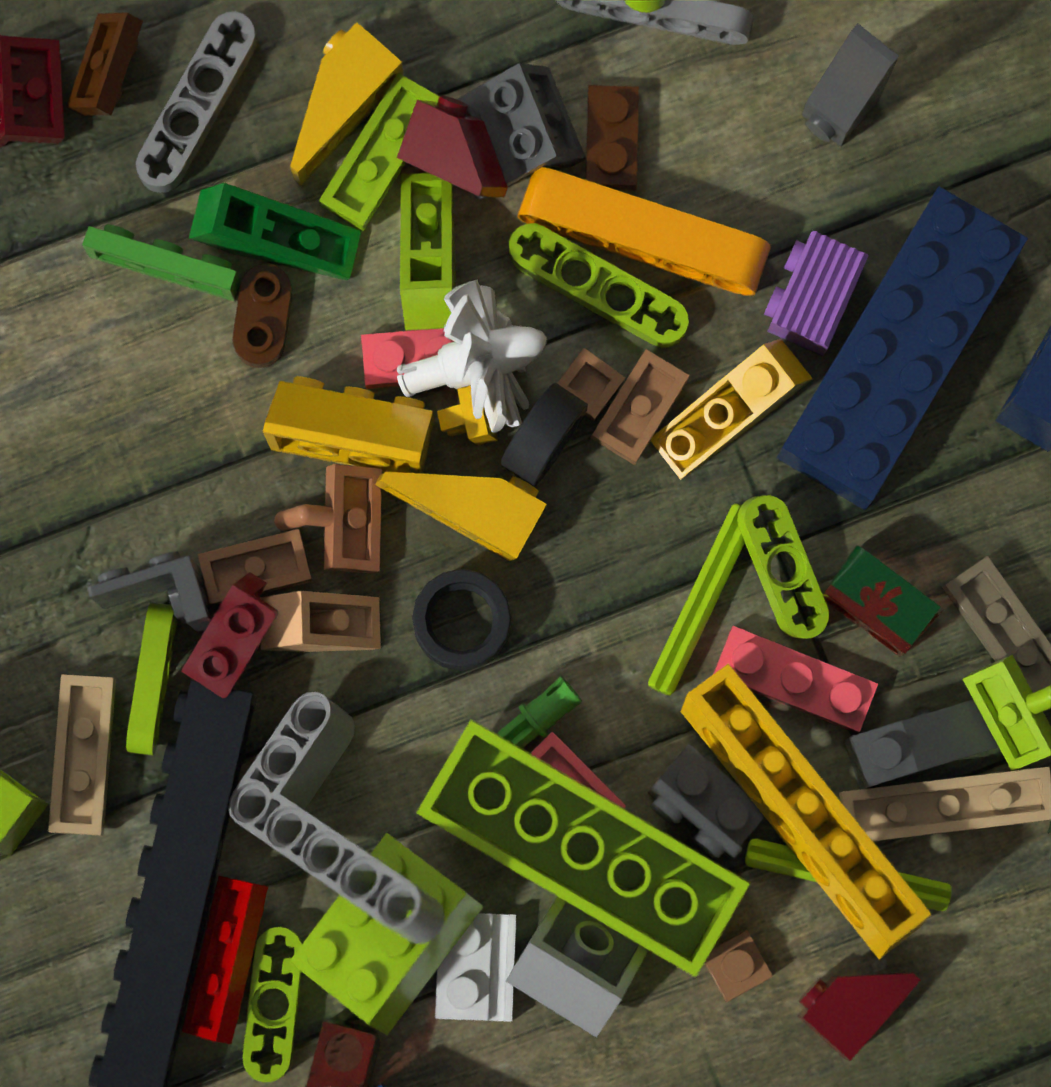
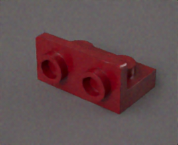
[0,35,64,148]
[181,572,278,698]

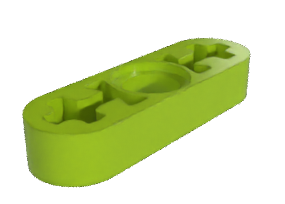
[737,495,829,638]
[126,602,178,756]
[243,927,303,1082]

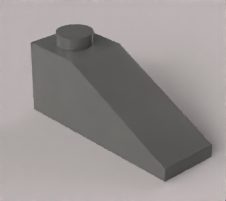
[802,23,899,147]
[844,700,998,789]

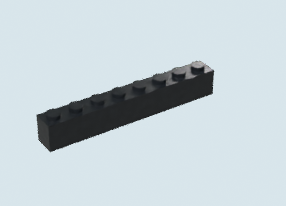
[88,680,257,1087]

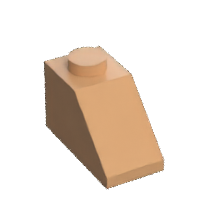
[260,591,381,652]

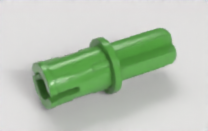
[497,676,582,748]

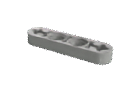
[556,0,754,45]
[136,11,257,193]

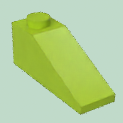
[400,173,456,330]

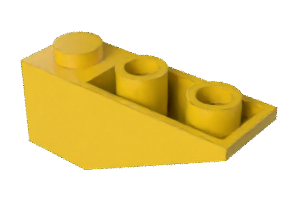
[651,339,813,480]

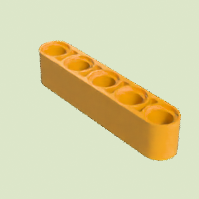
[517,167,771,296]

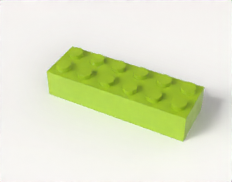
[416,719,750,977]

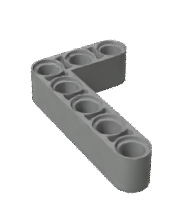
[228,692,444,944]

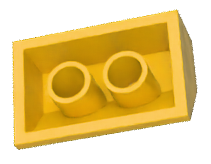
[263,376,434,474]

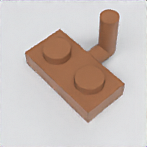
[274,464,382,574]

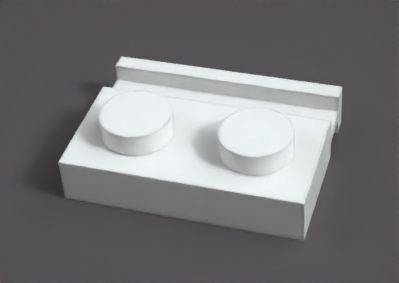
[435,913,516,1022]

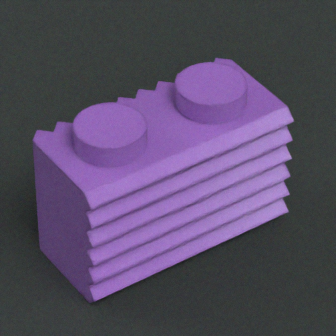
[764,231,869,356]

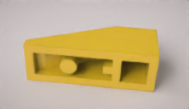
[290,22,404,186]
[375,471,547,561]

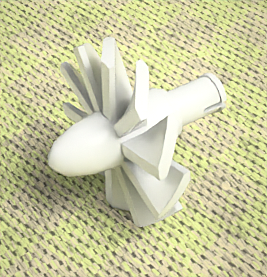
[397,279,547,433]

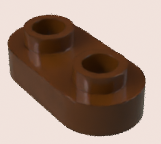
[232,264,293,368]

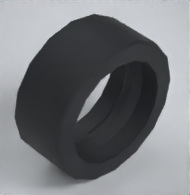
[501,383,588,486]
[412,569,511,671]

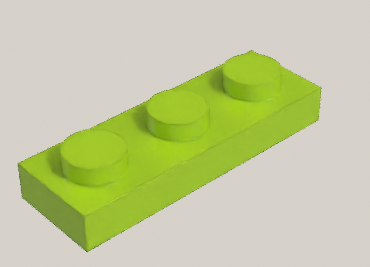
[319,73,439,231]

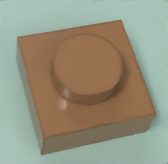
[557,348,625,422]
[704,930,773,1002]

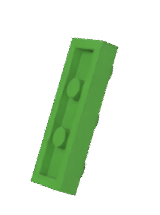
[82,224,241,302]

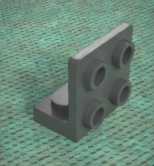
[457,63,586,200]
[87,552,215,634]
[647,744,764,861]

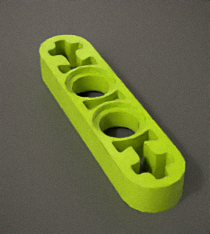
[509,223,689,348]

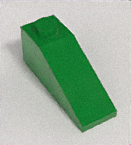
[189,183,361,280]

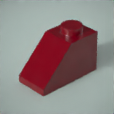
[397,95,508,198]
[797,973,921,1061]

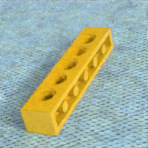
[680,664,931,959]

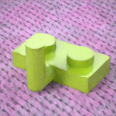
[963,655,1051,771]

